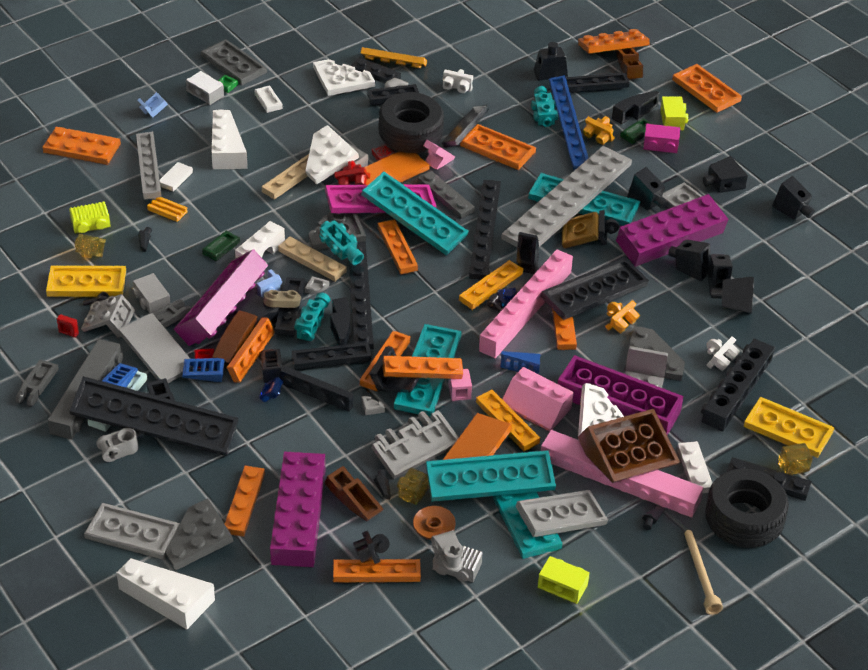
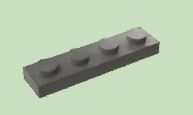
[417,171,475,219]

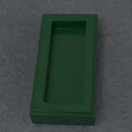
[620,118,652,144]
[202,230,240,261]

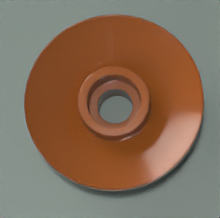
[413,506,456,540]

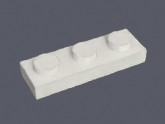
[677,441,712,493]

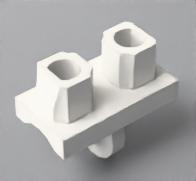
[443,69,473,93]
[706,337,741,371]

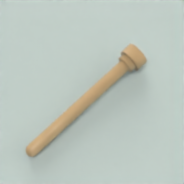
[684,530,723,615]

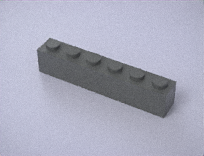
[48,339,123,439]

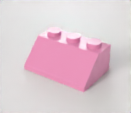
[502,367,573,432]

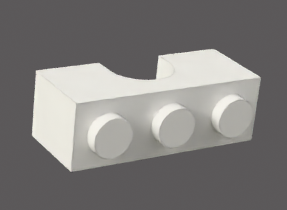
[235,221,285,258]

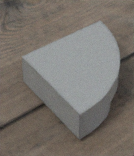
[305,276,329,294]
[361,396,385,415]

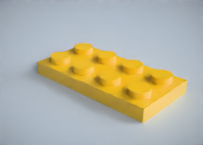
[46,266,126,297]
[743,397,834,458]

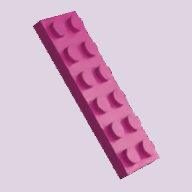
[325,185,437,214]

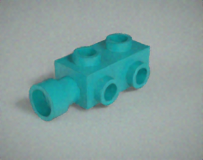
[531,86,558,127]
[319,220,364,265]
[294,292,331,341]

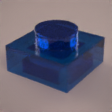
[497,288,517,308]
[259,377,283,402]

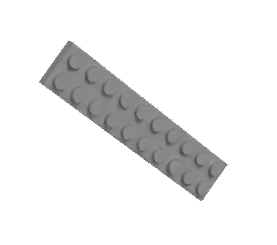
[502,146,632,247]

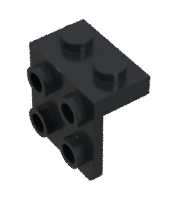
[369,347,420,393]

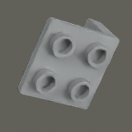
[81,294,135,338]
[625,346,668,388]

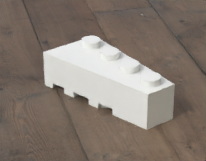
[212,110,248,169]
[116,559,215,629]

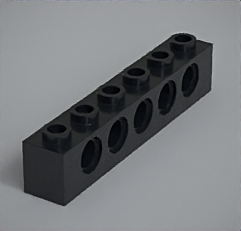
[701,338,775,432]

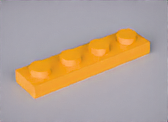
[361,47,427,68]
[459,260,523,310]
[476,390,540,451]

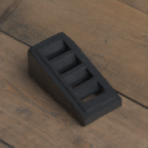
[261,349,282,383]

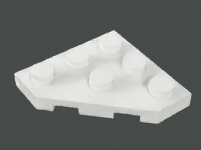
[313,59,375,96]
[306,125,359,184]
[578,383,624,436]

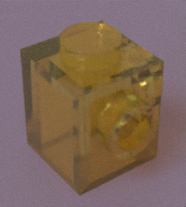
[75,234,106,259]
[778,443,813,475]
[397,468,429,505]

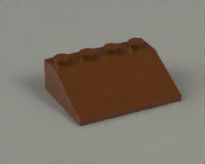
[577,409,680,483]

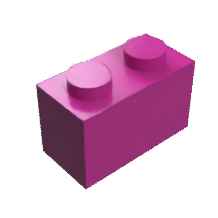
[643,124,680,153]

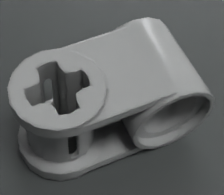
[96,428,139,462]
[431,530,464,573]

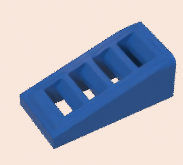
[500,351,540,375]
[182,358,224,382]
[102,363,138,388]

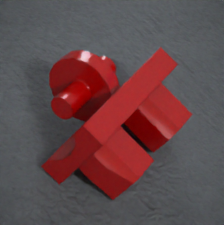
[334,160,370,185]

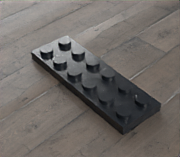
[540,258,649,320]

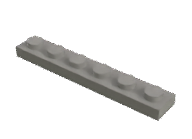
[136,131,162,199]

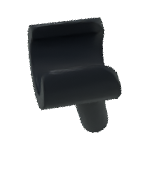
[83,292,110,306]
[487,293,503,312]

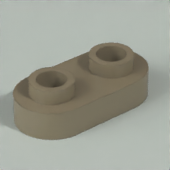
[263,290,301,308]

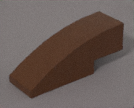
[615,47,643,79]
[212,310,257,365]
[324,466,384,521]

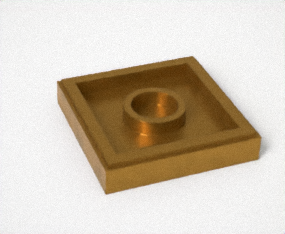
[562,212,599,248]

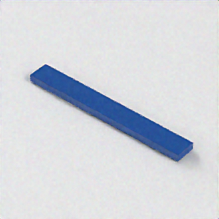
[549,75,589,171]

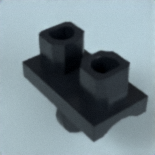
[595,210,619,245]
[353,530,390,564]

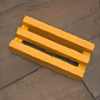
[147,197,187,222]

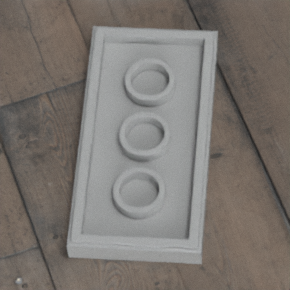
[119,313,193,383]
[516,490,608,537]
[84,503,180,560]

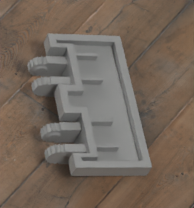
[371,410,459,479]

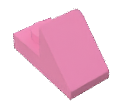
[423,140,455,169]

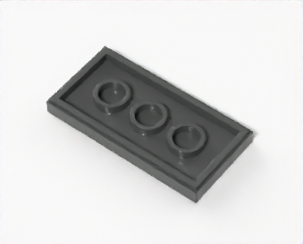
[201,39,267,85]

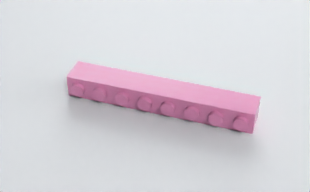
[479,250,573,359]
[541,430,704,517]

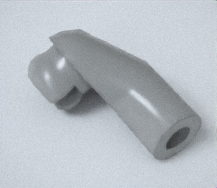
[384,78,408,88]

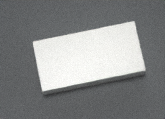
[254,86,283,113]
[160,162,193,192]

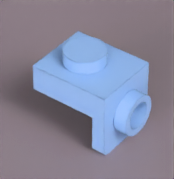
[138,92,168,117]
[257,269,282,298]

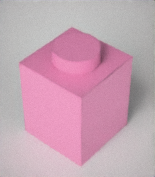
[448,369,472,401]

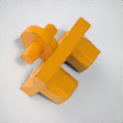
[583,116,615,145]
[605,300,640,334]

